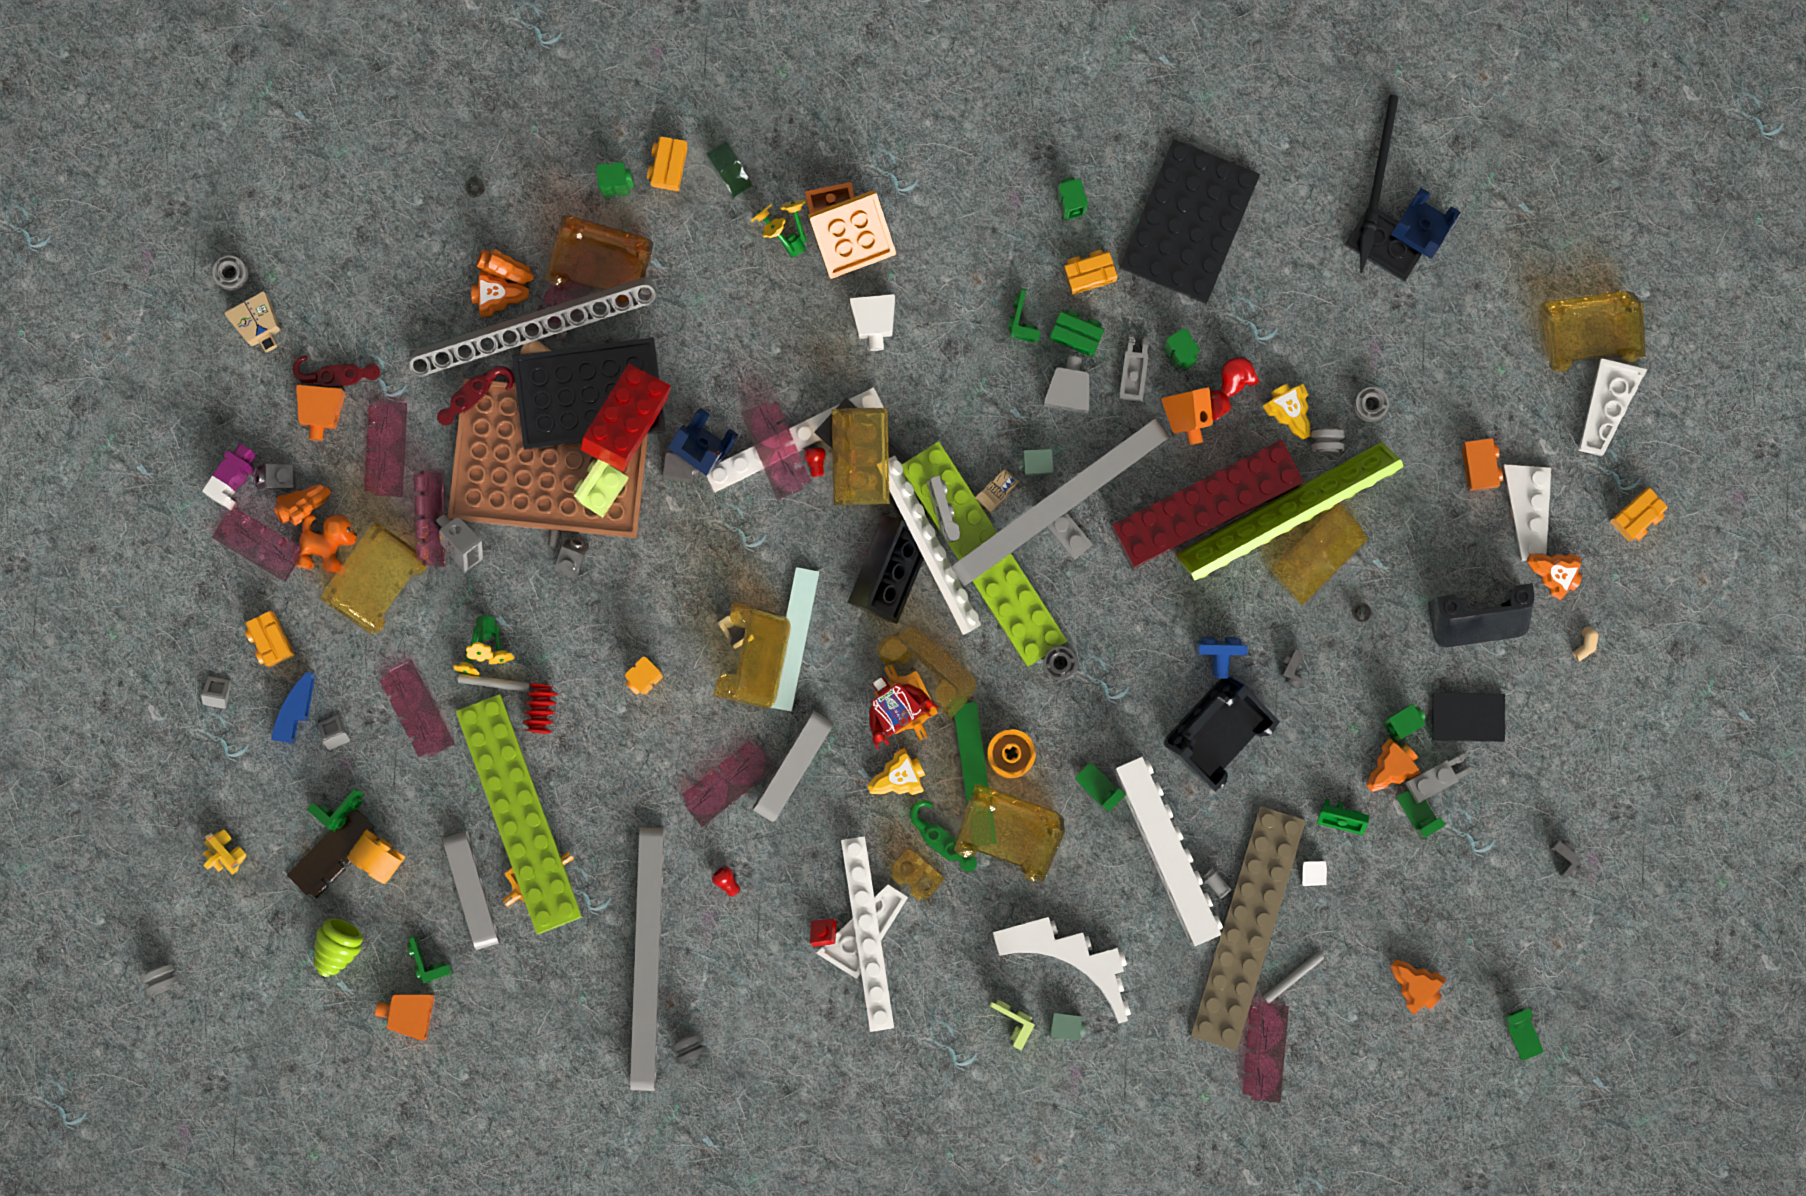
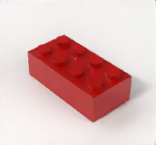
[581,364,671,472]

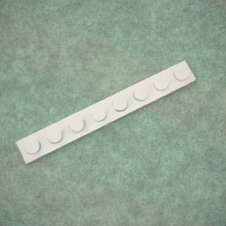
[707,387,884,492]
[877,456,981,635]
[841,836,894,1032]

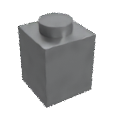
[663,453,699,483]

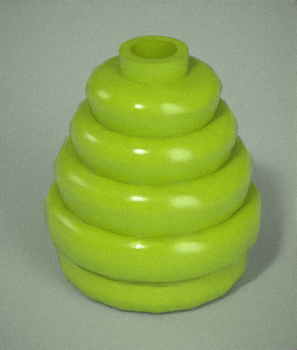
[313,918,363,977]

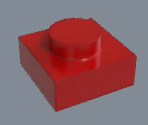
[809,918,837,947]

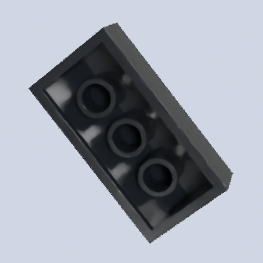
[847,515,924,624]

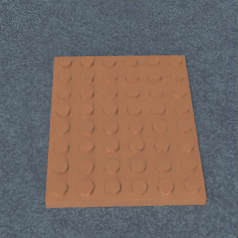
[448,378,648,539]

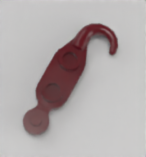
[292,355,380,387]
[437,366,514,426]

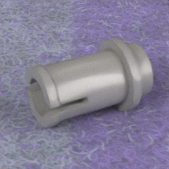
[1202,867,1232,899]

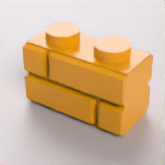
[647,136,688,191]
[1063,250,1117,295]
[1610,487,1668,542]
[245,611,295,667]
[625,657,663,695]

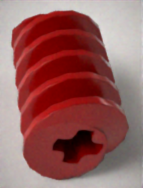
[522,683,558,734]

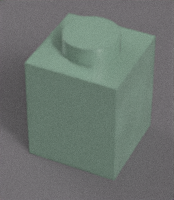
[1019,449,1053,477]
[1050,1012,1086,1041]

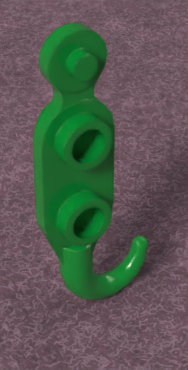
[910,800,977,872]

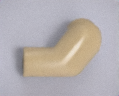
[1572,626,1599,662]

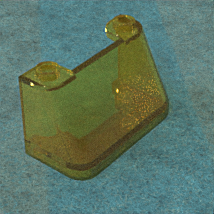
[1540,291,1646,372]
[320,522,428,636]
[713,601,791,709]
[876,627,977,720]
[954,785,1065,882]

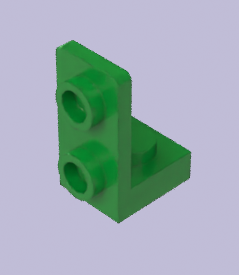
[1007,288,1041,344]
[1075,763,1126,813]
[307,788,365,831]
[1396,790,1446,839]
[407,936,454,983]
[1502,1007,1543,1061]

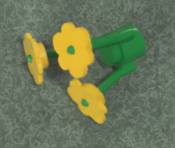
[750,199,808,258]
[453,615,515,676]

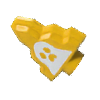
[1262,384,1311,440]
[867,747,925,795]

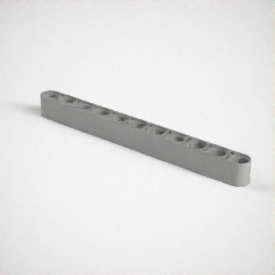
[409,277,656,376]
[951,418,1169,586]
[630,827,665,1091]

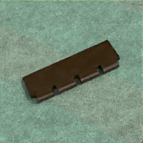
[287,809,377,899]

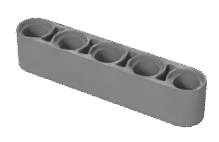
[752,710,833,822]
[443,831,500,950]

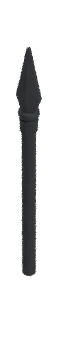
[1360,95,1399,273]

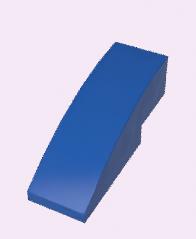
[271,672,315,744]

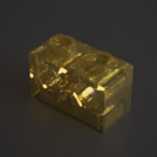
[890,848,945,901]

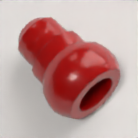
[804,447,826,477]
[711,866,740,897]

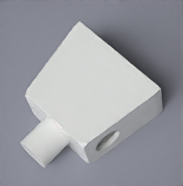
[850,294,895,351]

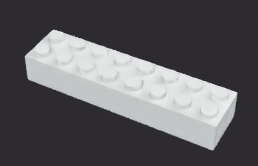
[1113,757,1223,946]

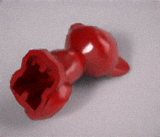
[1210,357,1259,420]

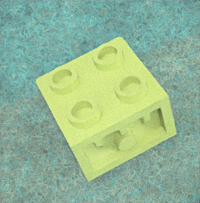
[574,459,629,518]
[989,999,1035,1051]

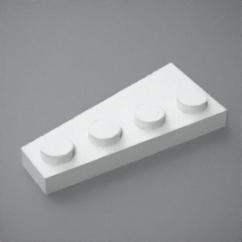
[1578,358,1647,456]
[1502,464,1551,561]
[817,885,908,979]

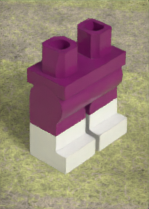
[202,443,257,510]

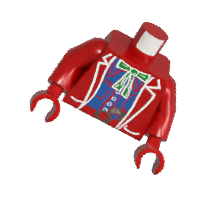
[869,676,939,750]

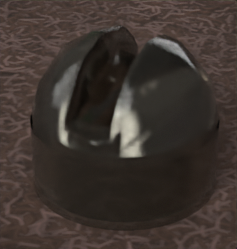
[464,177,485,198]
[1352,603,1372,622]

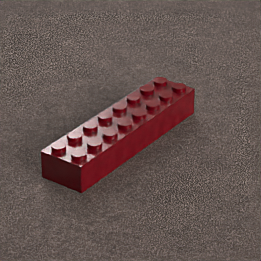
[1111,440,1304,570]

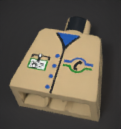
[224,291,281,352]

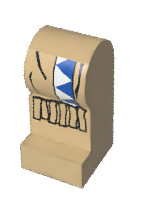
[975,469,1019,515]

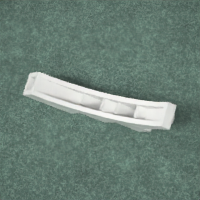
[992,917,1131,1023]

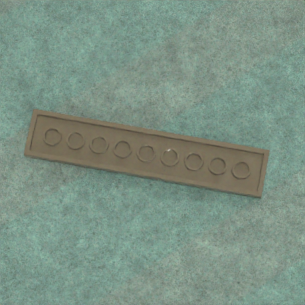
[1190,806,1306,1051]

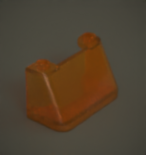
[545,215,653,302]

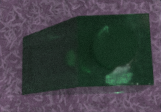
[706,141,753,198]

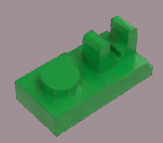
[1316,799,1370,835]

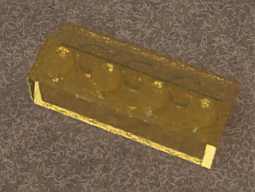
[832,408,889,506]
[1268,503,1368,606]

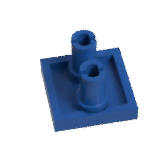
[1195,636,1247,678]

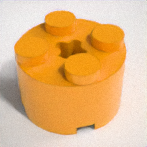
[987,729,1036,778]
[347,829,406,884]

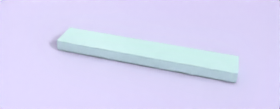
[768,567,820,712]

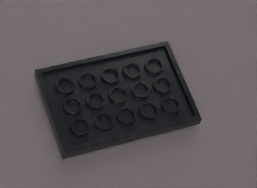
[1120,139,1260,304]
[512,337,666,450]

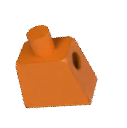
[296,385,345,441]
[1161,387,1213,445]
[375,994,435,1041]

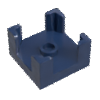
[1391,188,1461,259]
[668,408,739,476]

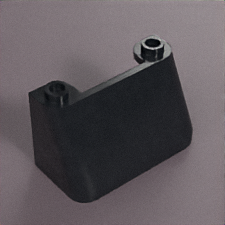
[1428,583,1535,648]
[1164,676,1280,792]

